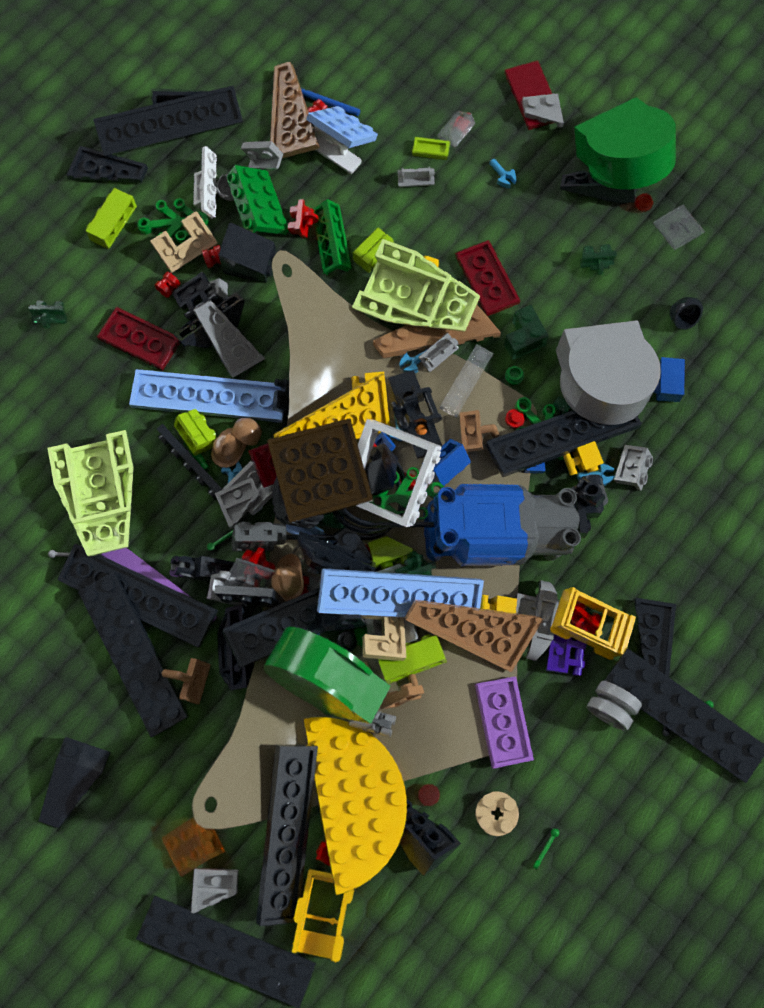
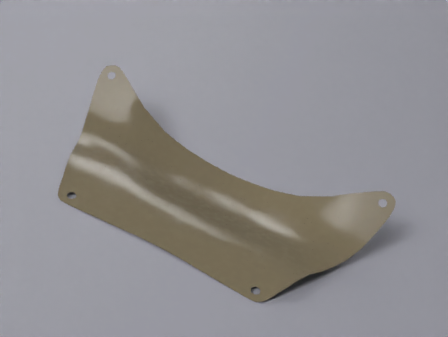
[192,250,537,829]

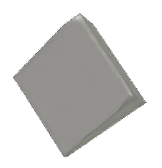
[207,279,228,301]

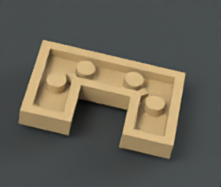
[150,211,218,273]
[361,615,406,661]

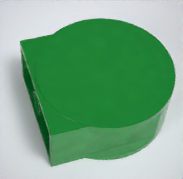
[574,97,676,189]
[263,627,391,724]

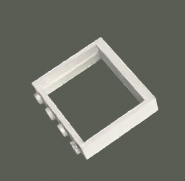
[356,419,442,527]

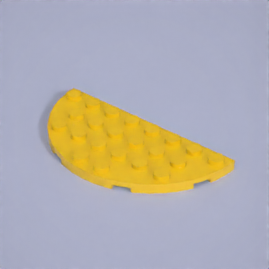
[303,717,407,895]

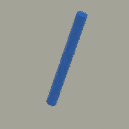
[301,88,360,116]

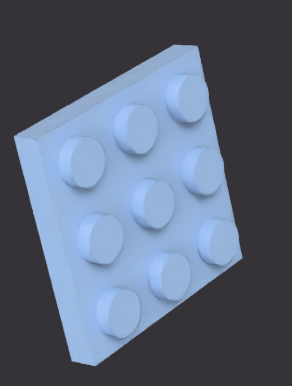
[306,106,378,148]

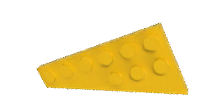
[274,373,390,439]

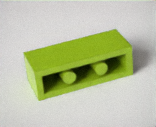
[86,188,137,249]
[378,634,447,684]

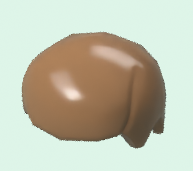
[232,418,262,445]

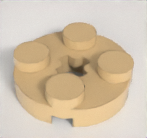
[475,792,519,836]

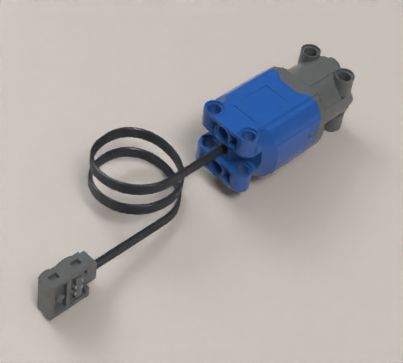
[232,462,581,566]

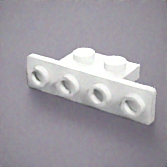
[313,126,362,174]
[194,146,217,218]

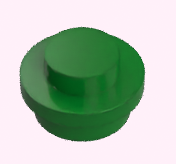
[505,366,524,385]

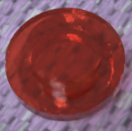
[635,193,653,212]
[419,784,440,806]

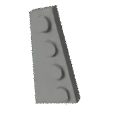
[193,300,265,378]

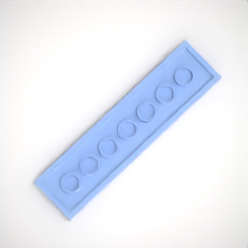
[129,369,284,423]
[317,569,484,617]

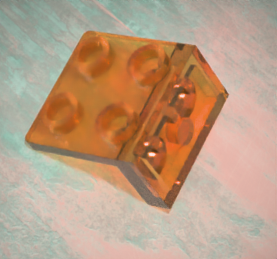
[162,818,225,877]

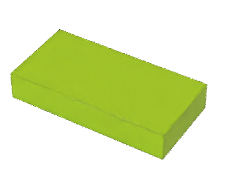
[412,137,450,160]

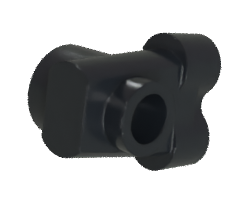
[571,478,605,508]

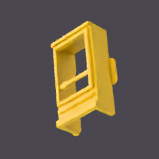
[550,587,636,660]
[292,869,354,962]

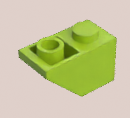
[368,536,417,570]

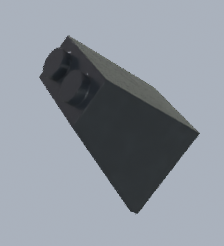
[218,223,278,283]

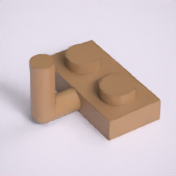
[459,410,499,452]
[162,658,211,705]
[380,674,424,710]

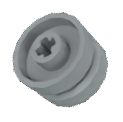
[586,681,642,731]

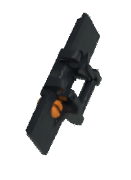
[388,370,442,459]

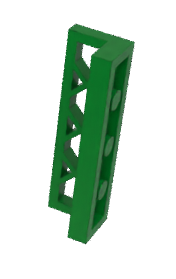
[313,199,352,275]

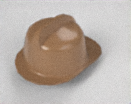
[211,428,247,468]
[271,554,304,601]

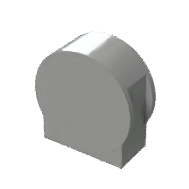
[556,320,661,425]

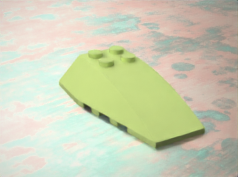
[352,239,480,332]
[48,430,133,557]

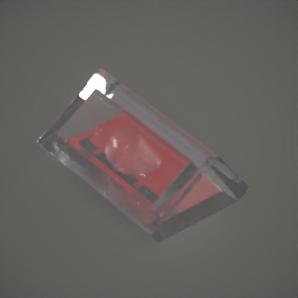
[437,111,475,147]

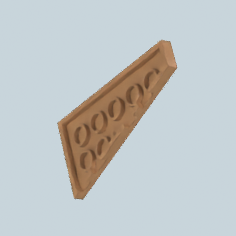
[270,62,320,158]
[373,305,501,358]
[404,599,543,672]

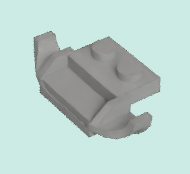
[515,580,559,660]

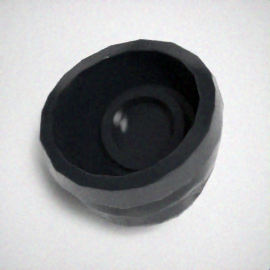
[670,297,703,330]

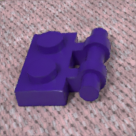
[546,634,587,676]

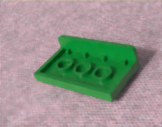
[227,165,289,235]

